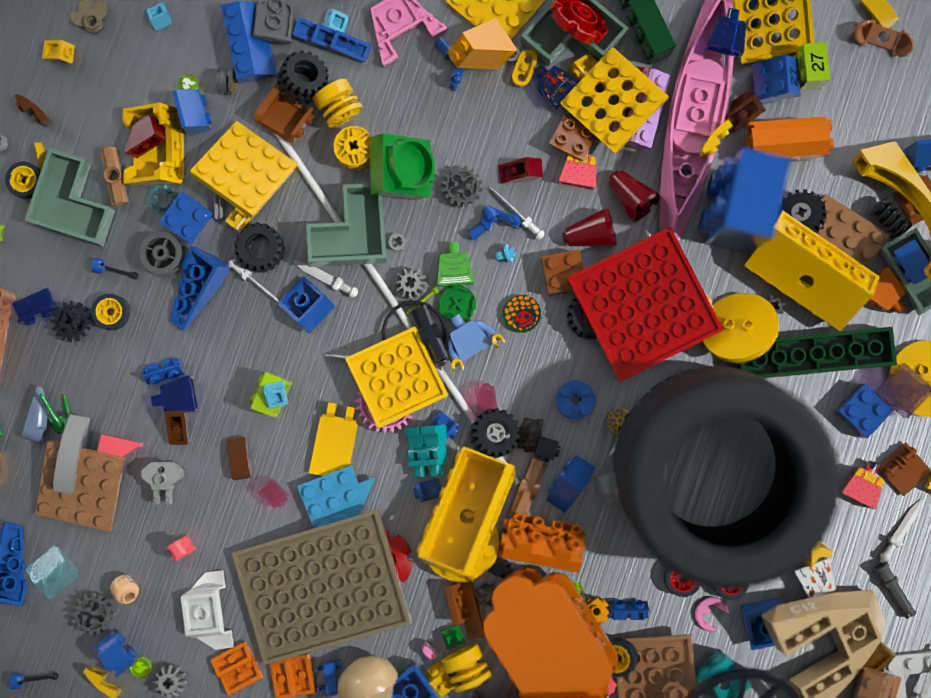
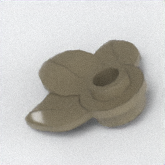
[70,0,107,33]

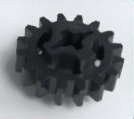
[50,301,94,343]

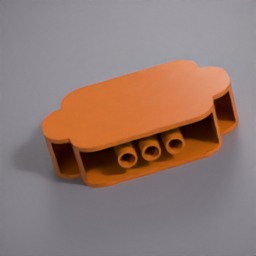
[484,567,618,698]

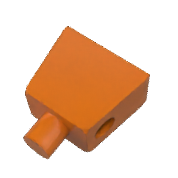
[867,267,907,314]

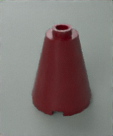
[609,170,661,222]
[562,208,617,247]

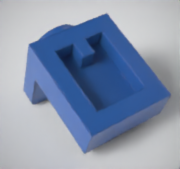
[429,410,459,439]
[413,478,442,503]

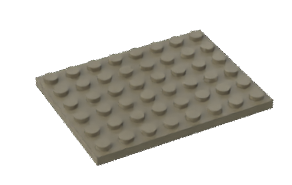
[232,509,412,665]

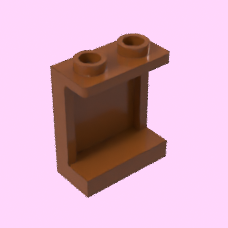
[255,84,315,144]

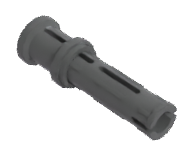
[873,562,917,619]

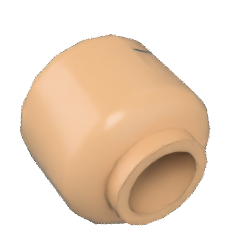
[110,575,139,604]

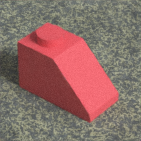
[97,434,143,458]

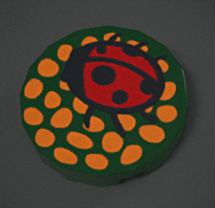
[503,295,541,333]

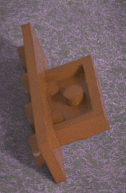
[444,581,486,640]

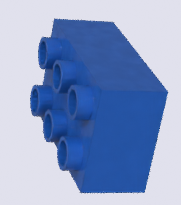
[698,148,791,254]

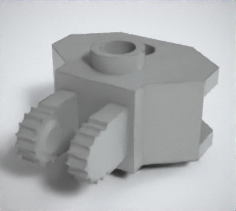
[142,462,184,505]

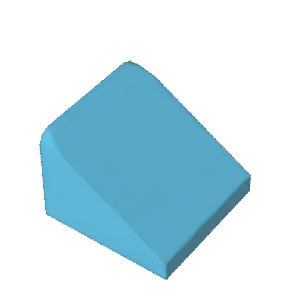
[146,3,172,31]
[323,9,349,32]
[264,381,288,408]

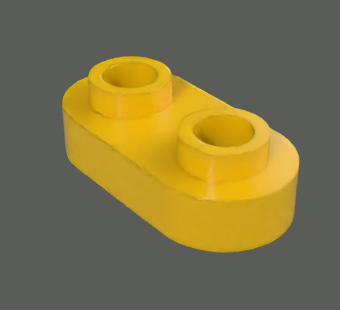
[512,49,537,88]

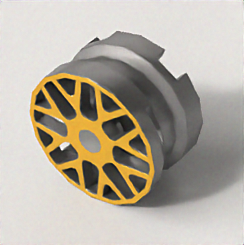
[216,67,236,95]
[606,408,630,435]

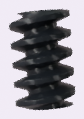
[870,197,913,239]

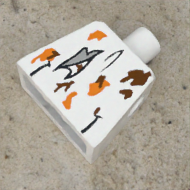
[792,557,836,598]

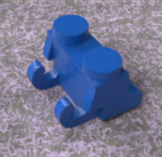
[314,660,342,696]

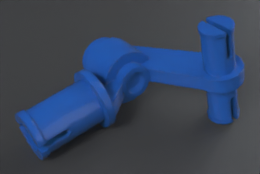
[434,36,465,91]
[467,205,521,241]

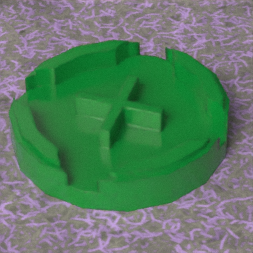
[439,286,476,322]

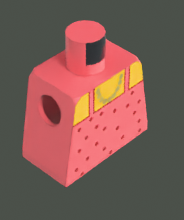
[558,150,596,191]
[839,460,884,509]

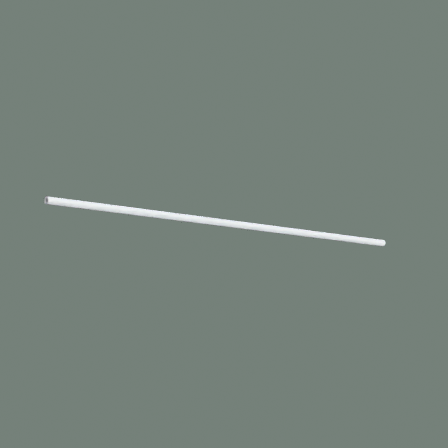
[274,133,520,487]

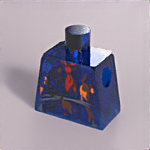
[533,64,579,112]

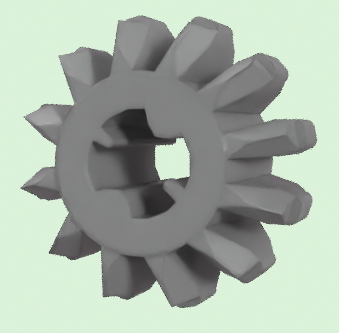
[394,267,427,300]
[153,665,187,698]

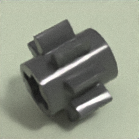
[768,295,785,314]
[476,583,497,608]

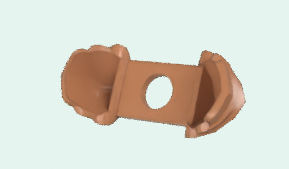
[854,20,914,57]

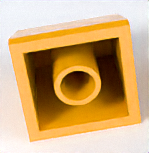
[447,18,517,70]

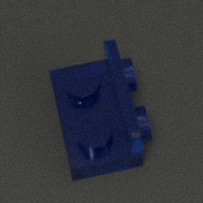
[12,288,57,326]

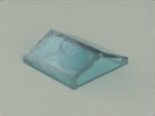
[26,544,80,599]

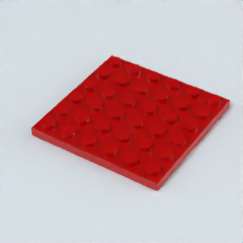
[567,227,724,383]

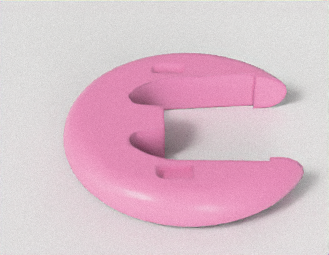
[694,597,729,632]

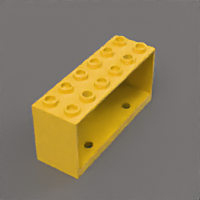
[744,211,879,331]
[417,447,516,582]

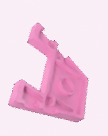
[370,0,447,67]

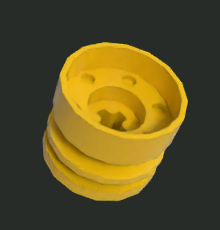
[313,79,363,128]
[334,126,371,172]
[441,643,492,692]

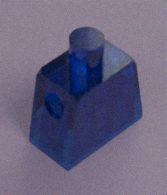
[705,8,746,58]
[151,375,199,412]

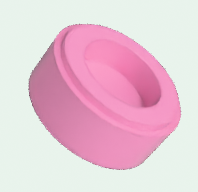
[420,641,439,660]

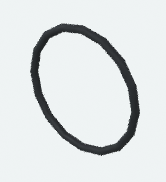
[381,300,447,360]

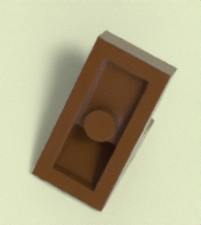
[165,411,190,445]

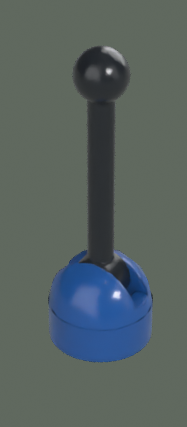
[91,257,139,279]
[9,672,59,690]

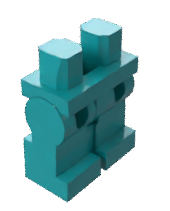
[404,425,448,477]

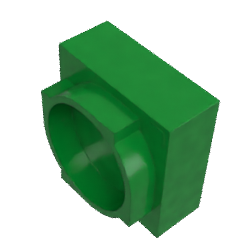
[370,133,435,200]

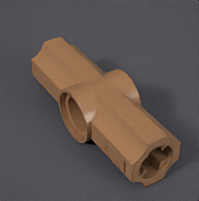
[100,147,129,206]
[510,458,548,514]

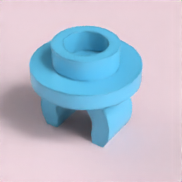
[495,244,516,263]

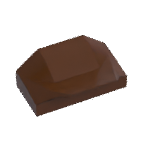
[725,91,766,133]

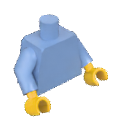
[446,314,505,373]

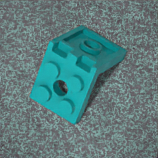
[695,650,752,698]

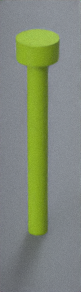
[405,286,439,315]

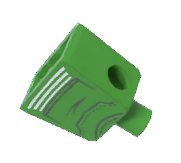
[437,242,474,287]

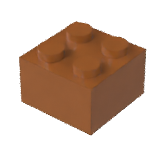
[541,249,583,296]

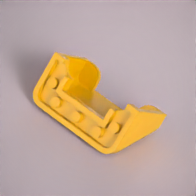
[122,103,184,185]

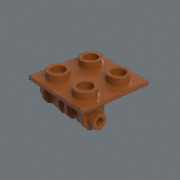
[549,114,596,161]
[878,442,931,497]

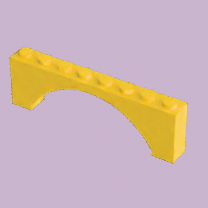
[852,141,931,281]

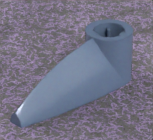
[22,386,48,444]

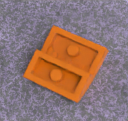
[211,642,264,696]
[270,653,317,698]

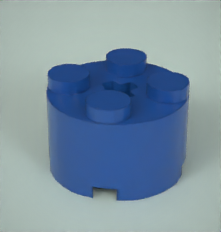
[555,380,595,420]
[93,631,138,677]

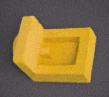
[424,661,456,697]

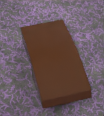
[14,94,53,126]
[227,437,252,481]

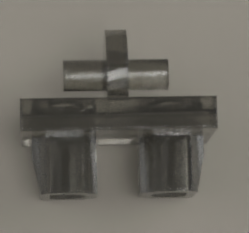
[517,417,544,453]

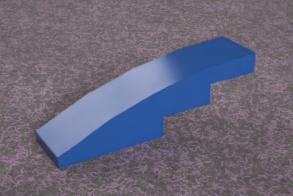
[292,17,371,63]

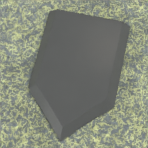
[253,0,295,45]

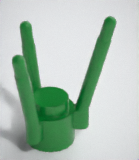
[39,393,70,435]

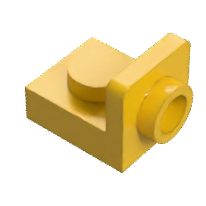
[42,40,75,63]
[567,53,598,84]

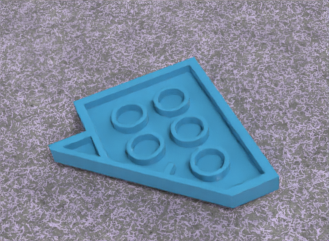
[297,465,375,528]

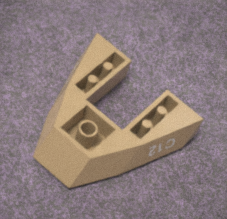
[761,590,886,698]

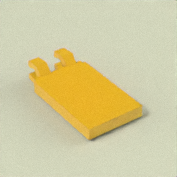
[309,402,358,476]

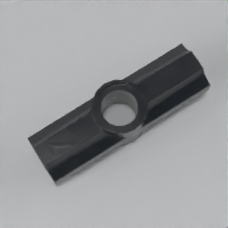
[411,305,450,364]

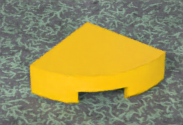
[34,142,45,169]

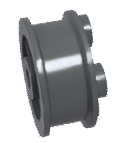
[139,232,185,276]

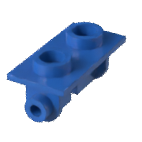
[142,357,184,385]
[609,600,650,620]

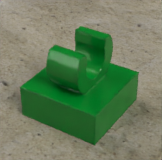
[441,625,466,650]

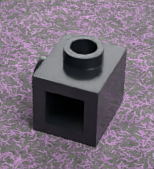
[534,436,561,463]

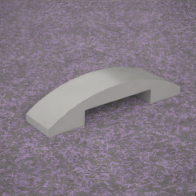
[53,414,90,494]

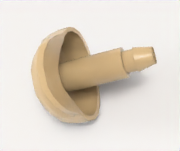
[337,656,398,698]

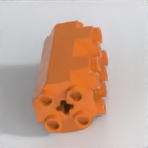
[745,116,834,161]
[498,513,586,573]

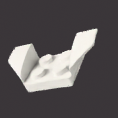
[181,570,234,650]

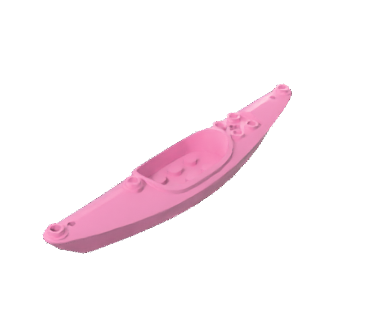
[659,0,734,241]

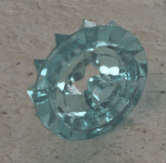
[148,184,177,215]

